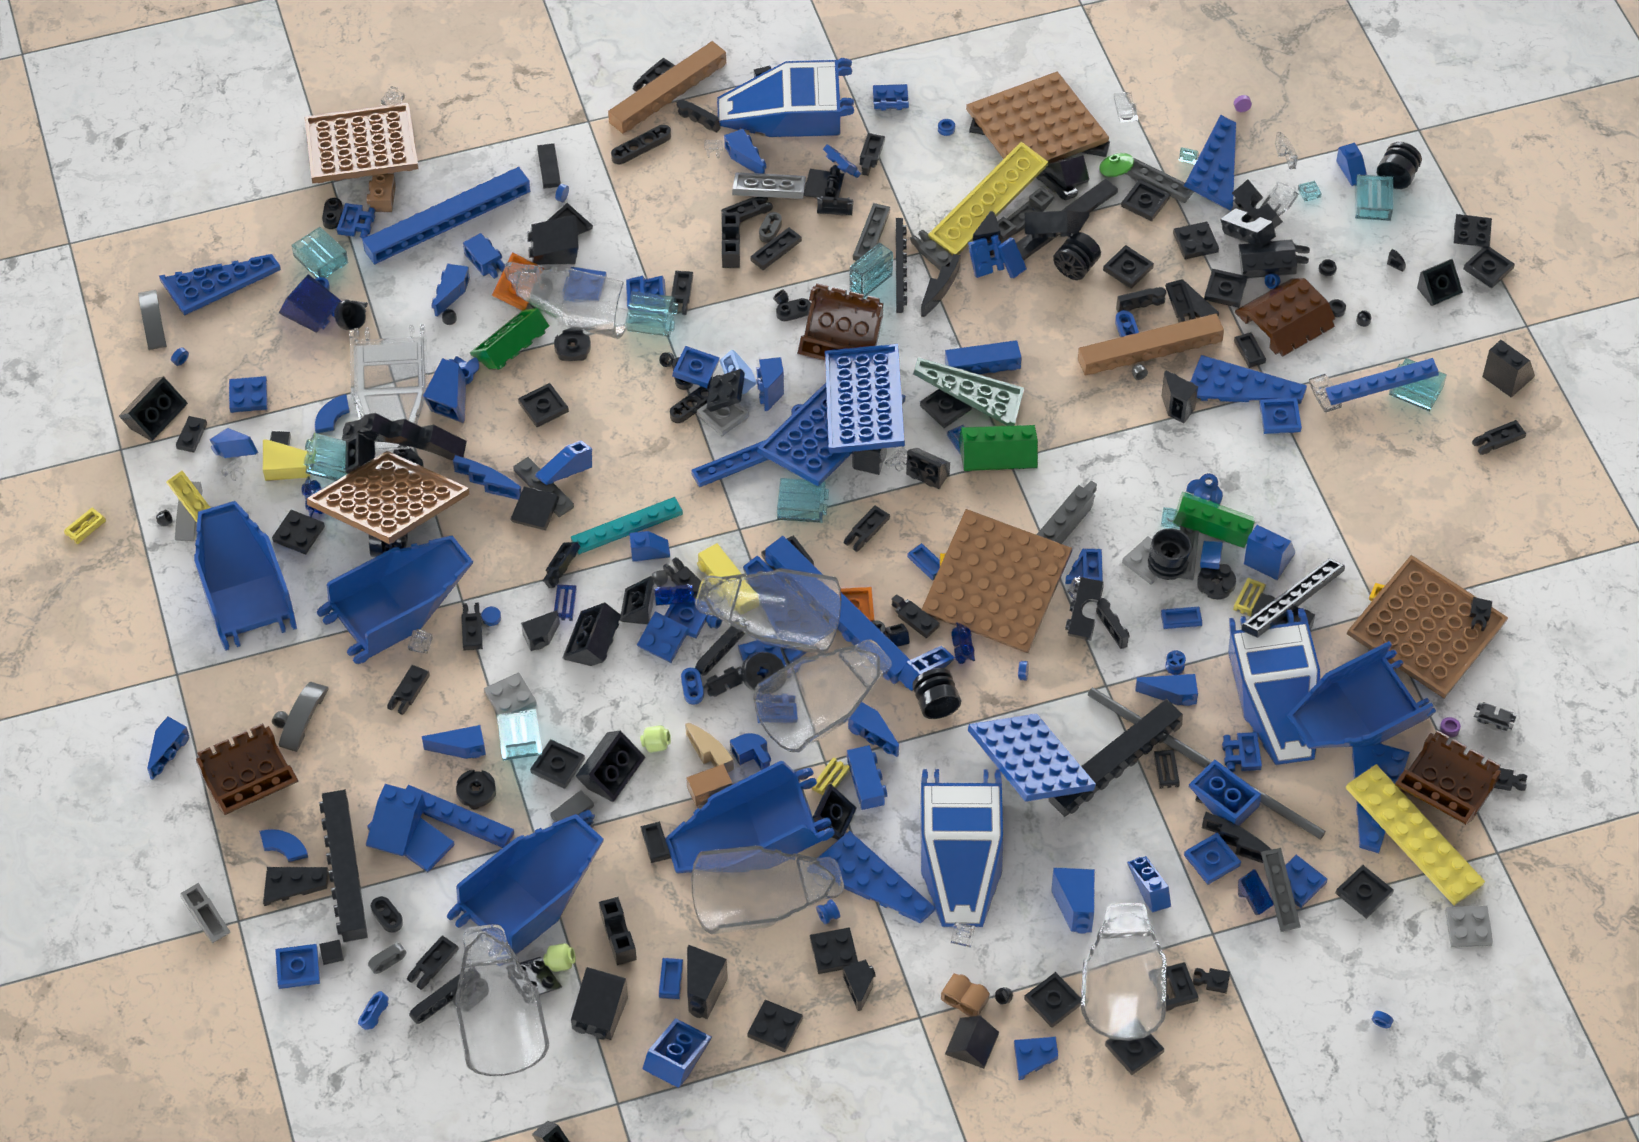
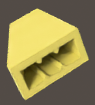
[263,439,314,481]

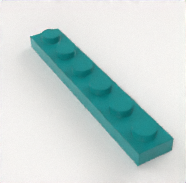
[571,497,683,555]

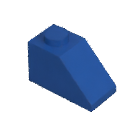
[1336,142,1368,186]
[629,531,670,562]

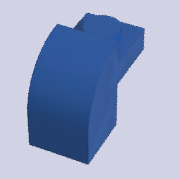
[730,733,771,770]

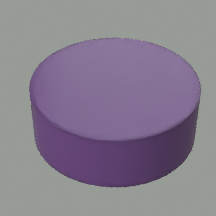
[1234,95,1252,112]
[1440,717,1461,738]

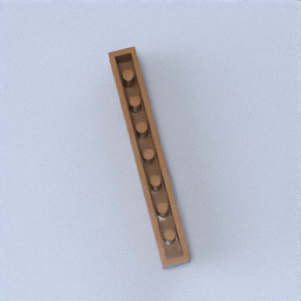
[608,41,727,134]
[1077,314,1224,375]

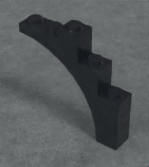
[341,413,467,460]

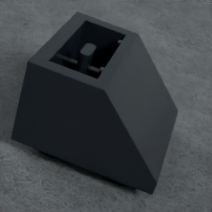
[1161,370,1198,424]
[906,448,950,489]

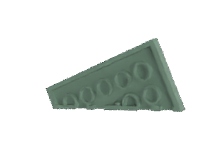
[913,357,1024,426]

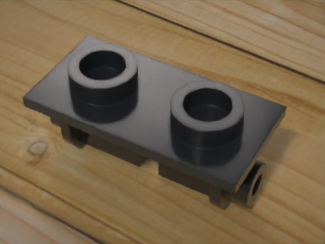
[817,196,854,216]
[703,666,743,697]
[1473,702,1517,731]

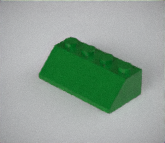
[470,308,550,370]
[959,425,1038,471]
[1173,491,1255,548]

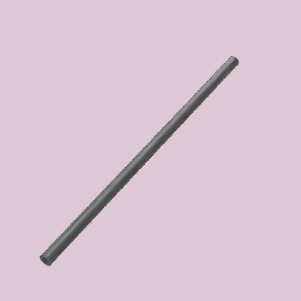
[1088,687,1326,840]

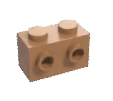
[367,173,396,212]
[686,764,733,806]

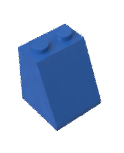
[423,358,466,423]
[1244,525,1295,581]
[1051,868,1095,934]

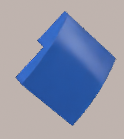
[626,275,666,311]

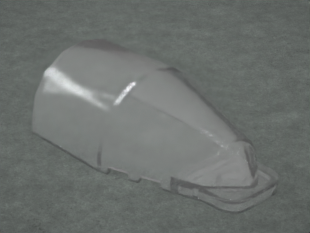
[504,262,633,339]
[695,568,841,655]
[753,639,892,752]
[691,846,844,934]
[1081,903,1167,1041]
[454,924,549,1076]

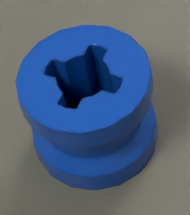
[1165,650,1186,675]
[816,899,840,925]

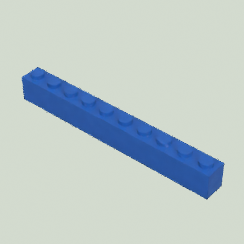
[362,167,531,265]
[765,536,910,685]

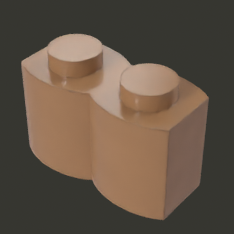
[941,973,990,1017]

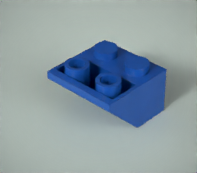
[756,357,784,411]

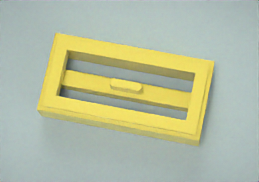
[64,507,106,544]
[1233,578,1266,617]
[812,757,850,795]

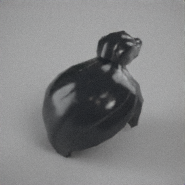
[334,299,368,330]

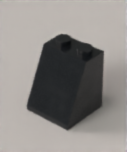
[527,215,579,265]
[1482,340,1535,397]
[687,945,728,1019]
[571,967,628,1040]

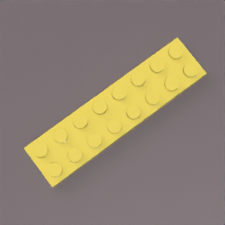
[928,142,1048,256]
[1346,764,1485,906]

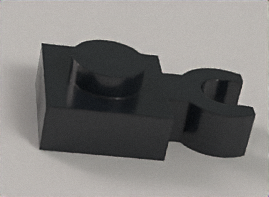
[1469,597,1493,631]
[1494,768,1527,791]
[1193,968,1230,994]

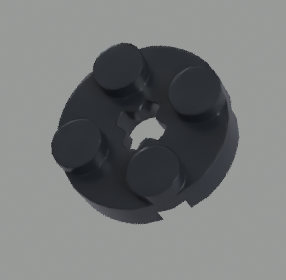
[554,328,591,361]
[1197,564,1236,600]
[456,770,496,810]

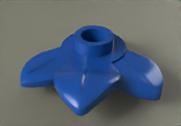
[454,356,479,385]
[1186,473,1223,505]

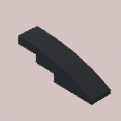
[921,254,961,317]
[1202,812,1272,863]

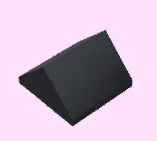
[1043,155,1089,189]
[973,211,1001,256]
[1417,259,1463,306]
[852,448,887,475]
[620,576,655,624]
[813,784,857,840]
[945,1015,999,1069]

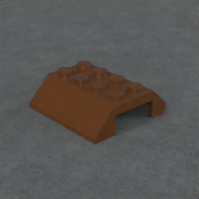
[1235,278,1335,357]
[797,283,884,361]
[196,723,299,815]
[1395,730,1501,825]

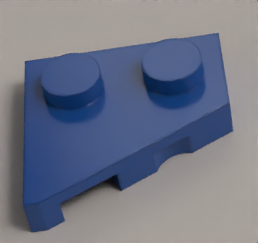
[1065,549,1103,584]
[1014,1037,1058,1080]

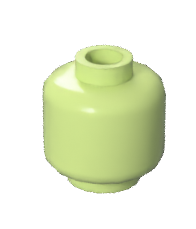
[640,725,671,752]
[544,943,576,972]

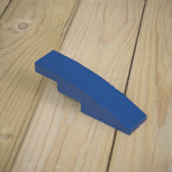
[453,455,521,500]

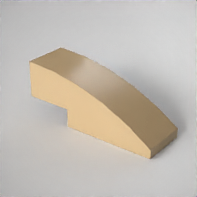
[685,723,734,772]

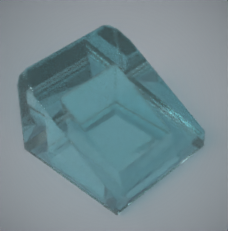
[1179,147,1199,164]

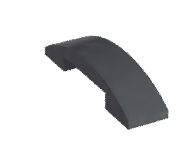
[998,186,1054,239]
[138,290,167,350]
[278,682,329,752]

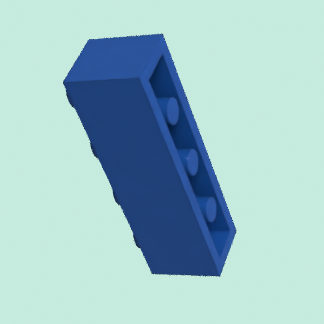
[945,340,1022,375]

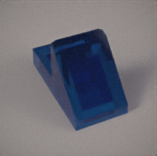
[1238,869,1274,915]

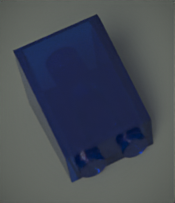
[279,274,341,333]

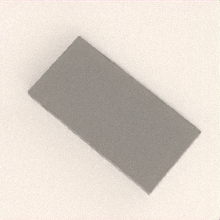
[732,172,806,199]

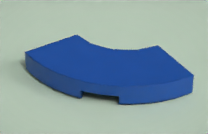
[315,394,350,434]
[259,829,308,862]

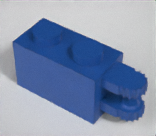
[463,233,506,279]

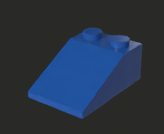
[1189,759,1261,826]
[366,784,426,857]
[642,1018,712,1088]

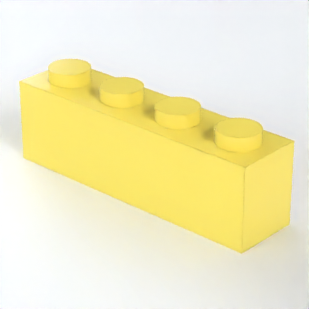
[697,543,759,617]

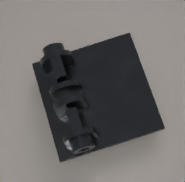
[804,165,845,200]
[1454,214,1492,248]
[507,957,562,1004]

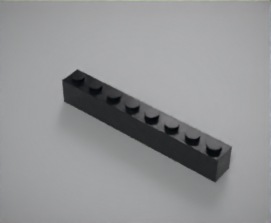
[1049,699,1183,817]
[319,789,368,942]

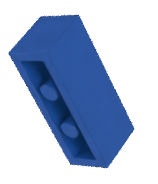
[847,745,887,810]

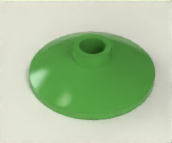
[1099,153,1134,177]

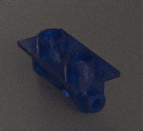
[301,476,323,517]
[654,583,694,606]
[951,622,975,664]

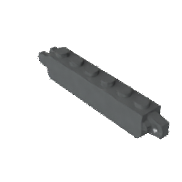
[1036,481,1097,544]

